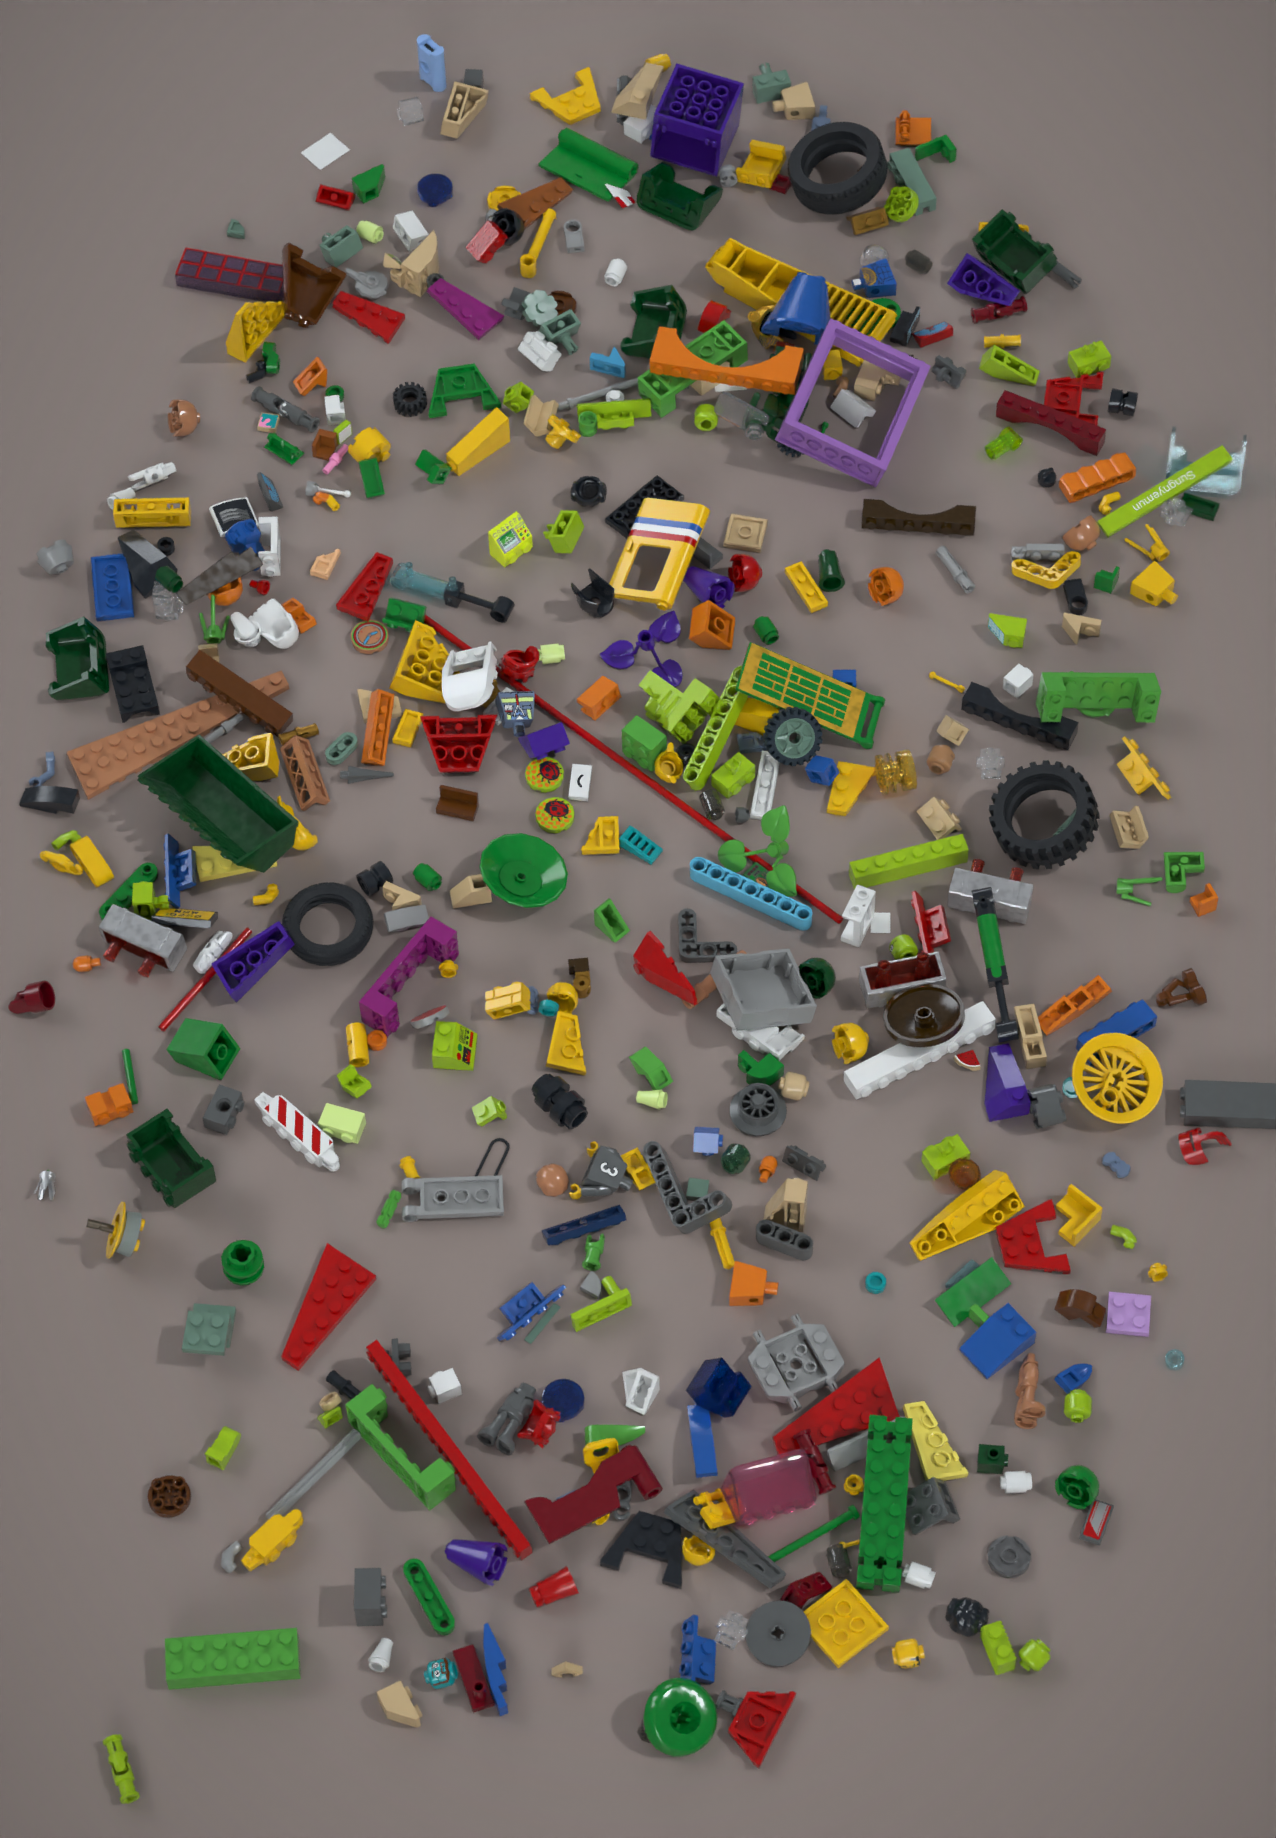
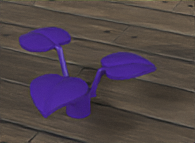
[600,610,683,688]

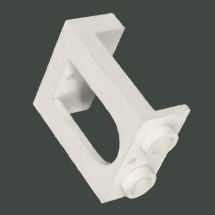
[258,517,281,577]
[841,885,876,947]

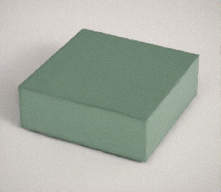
[686,1178,709,1200]

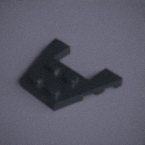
[600,1511,682,1589]

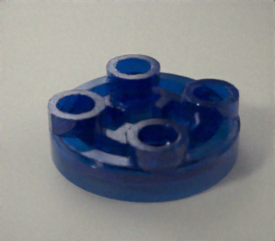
[417,173,453,207]
[542,1379,585,1422]

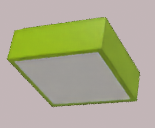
[333,419,352,445]

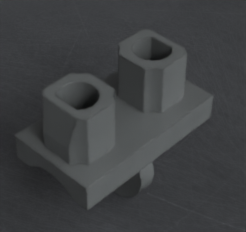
[931,355,967,389]
[385,1338,412,1376]

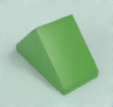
[594,898,630,942]

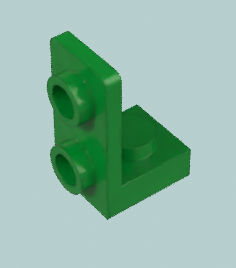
[915,135,957,163]
[415,449,452,484]

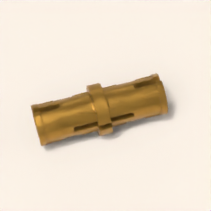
[278,723,319,746]

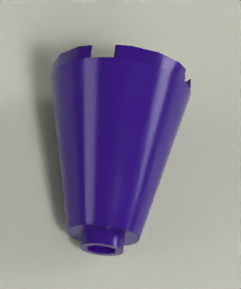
[683,566,734,609]
[445,1539,508,1586]

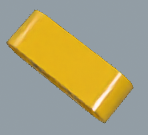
[69,836,114,888]

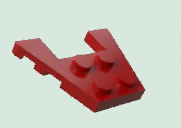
[1044,372,1104,426]
[995,1199,1071,1274]

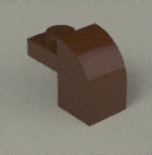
[1054,1289,1106,1328]

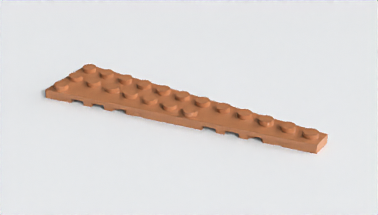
[67,670,289,800]

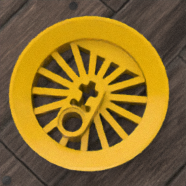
[1072,1033,1163,1124]

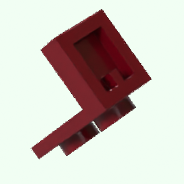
[780,1572,832,1609]

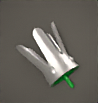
[34,1170,56,1200]

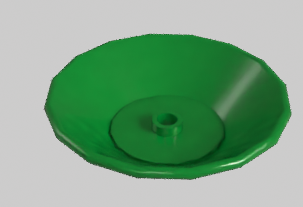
[479,833,568,908]

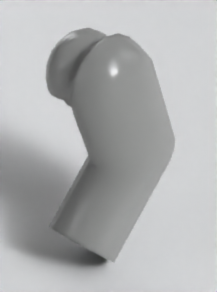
[221,1541,243,1573]

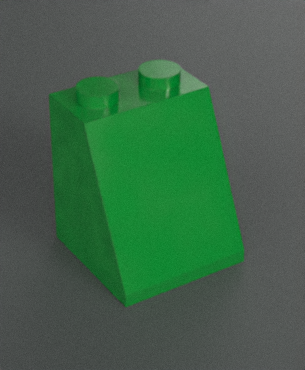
[166,1018,241,1080]

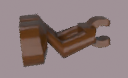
[1156,968,1207,1007]

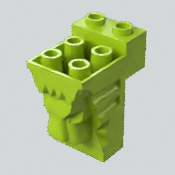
[639,670,720,744]

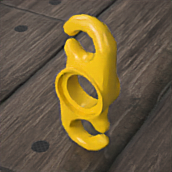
[39,851,83,875]

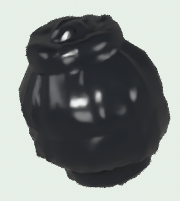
[570,476,607,507]
[945,1597,989,1637]

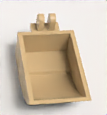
[390,230,439,297]

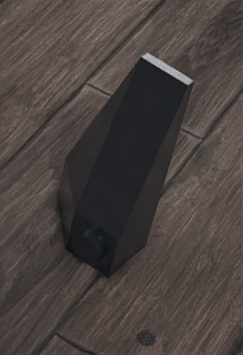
[118,530,178,599]

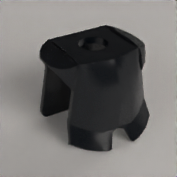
[571,568,615,618]

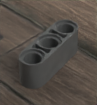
[756,1219,813,1261]

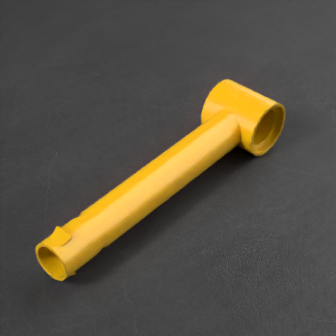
[520,209,556,278]

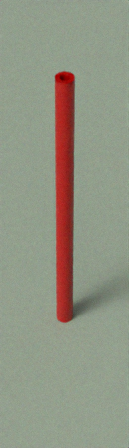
[158,928,252,1031]

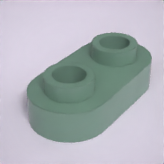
[325,732,358,765]

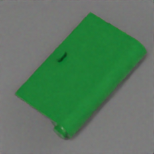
[538,128,639,202]

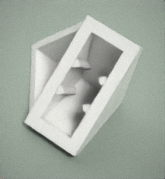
[622,1368,660,1415]

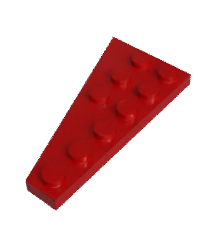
[281,1243,377,1371]
[772,1357,900,1458]

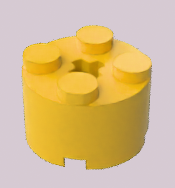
[348,427,391,462]

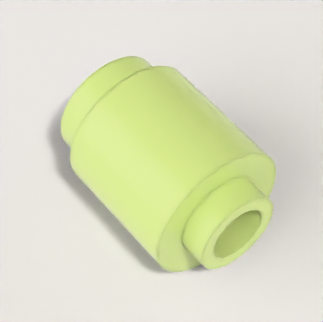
[356,220,384,244]
[538,643,565,664]

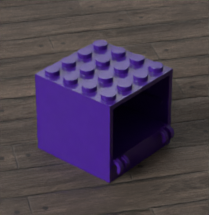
[650,63,744,177]

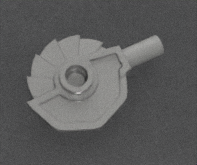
[345,268,388,299]

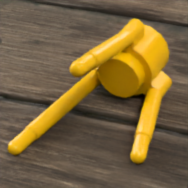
[1124,524,1170,562]

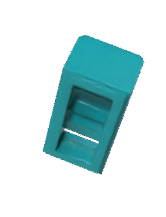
[619,826,663,865]

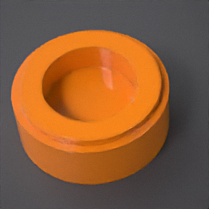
[367,1030,387,1051]

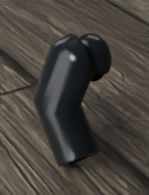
[246,360,267,383]

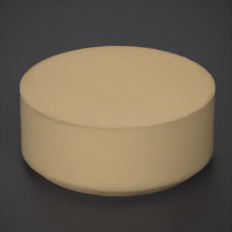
[319,1392,341,1411]

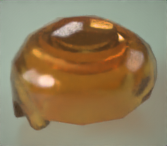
[948,1158,981,1190]

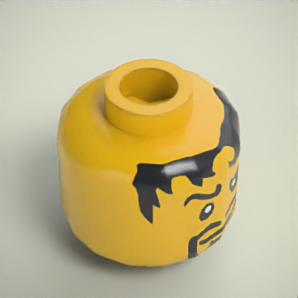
[892,1639,925,1669]

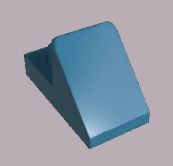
[590,347,626,378]

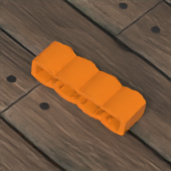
[1059,453,1136,503]

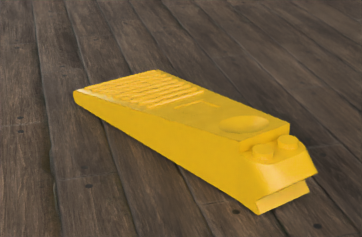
[705,238,897,367]

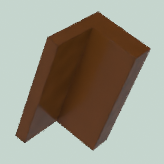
[436,785,479,822]

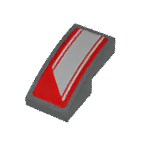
[1079,1499,1114,1546]

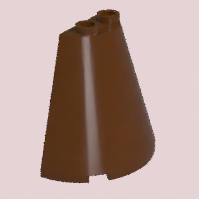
[282,243,347,328]

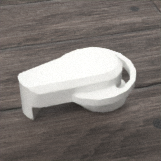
[231,612,262,647]

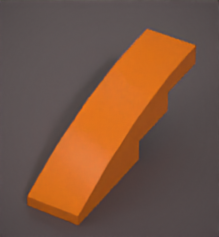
[1038,975,1112,1036]

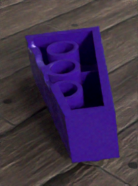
[212,921,295,1003]

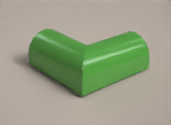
[1163,852,1205,893]

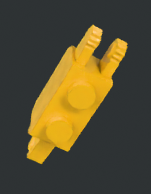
[241,1509,304,1571]

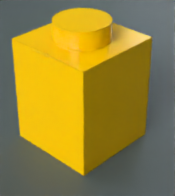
[822,350,843,380]

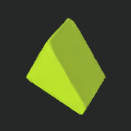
[317,1406,343,1428]

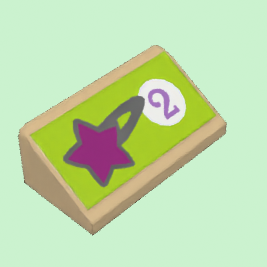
[383,253,402,270]

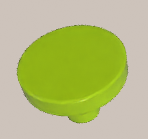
[884,187,919,222]

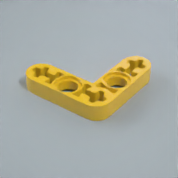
[1012,551,1081,589]

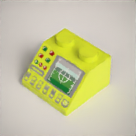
[488,511,533,567]

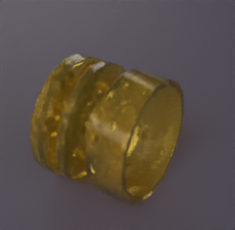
[874,749,917,795]

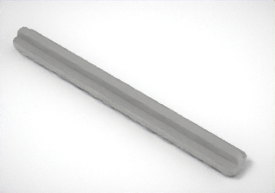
[265,1429,361,1520]

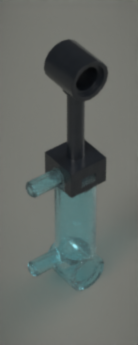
[389,562,515,623]

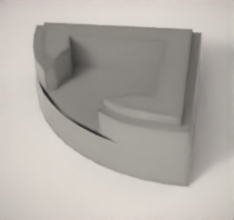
[580,1271,601,1299]

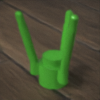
[199,595,230,644]
[1117,877,1163,906]

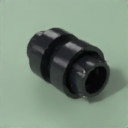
[532,1074,588,1129]

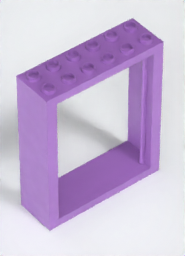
[775,318,931,488]

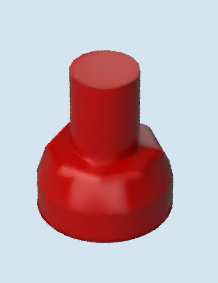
[249,580,270,595]

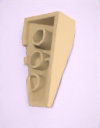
[612,63,663,120]

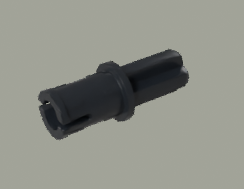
[326,1370,361,1400]

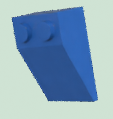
[959,1303,1036,1379]

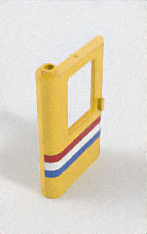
[609,498,710,611]

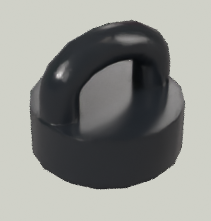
[1037,467,1056,488]

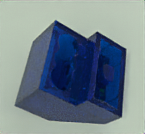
[686,1357,752,1418]

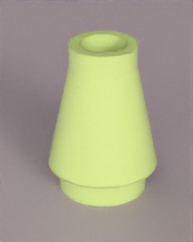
[636,1089,668,1110]

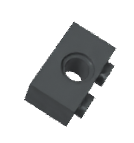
[203,1084,245,1135]

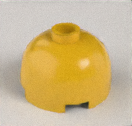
[831,1023,869,1064]

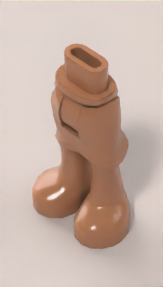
[1014,1353,1046,1429]

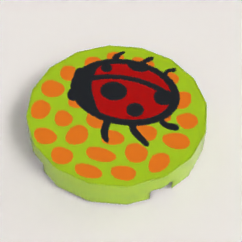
[525,757,564,793]
[535,797,575,834]

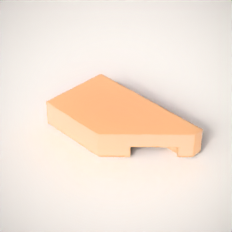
[310,549,341,580]

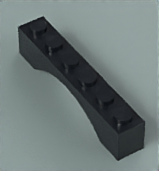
[961,682,1079,750]

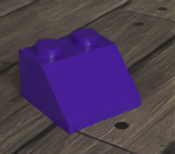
[518,722,570,760]

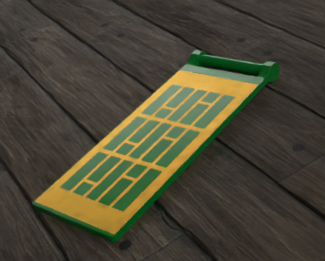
[735,642,885,749]

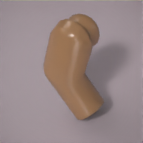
[832,376,849,398]

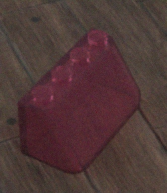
[720,1449,817,1525]

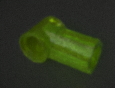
[985,426,1023,460]

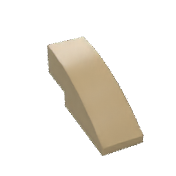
[1014,1004,1047,1069]

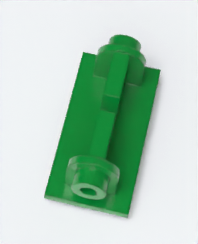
[264,433,304,465]

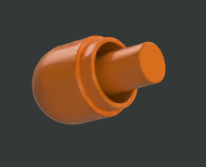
[73,955,101,972]
[759,1156,778,1183]

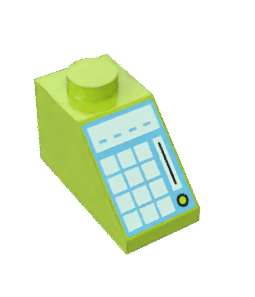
[988,613,1027,648]

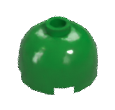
[1055,1465,1099,1509]

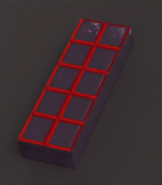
[175,247,284,303]

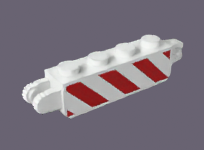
[254,1092,340,1172]

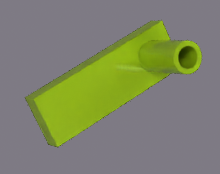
[570,1276,632,1332]

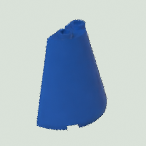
[760,272,833,348]

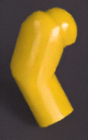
[1098,491,1121,515]
[253,883,279,906]

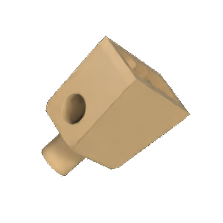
[772,82,815,120]

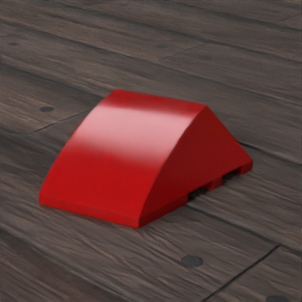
[420,715,497,773]

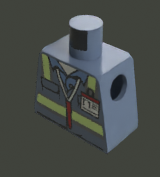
[495,691,535,737]

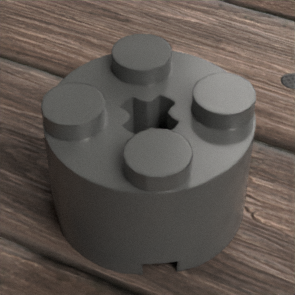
[1027,1084,1066,1129]

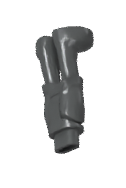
[477,1382,536,1455]

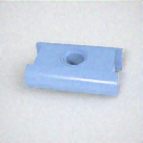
[417,34,447,92]

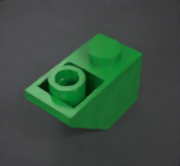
[352,164,385,204]

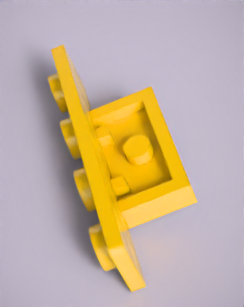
[1116,736,1172,800]

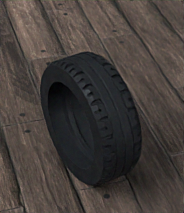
[787,122,888,214]

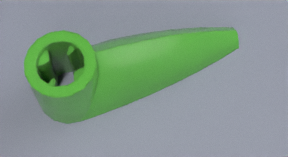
[584,1425,645,1452]

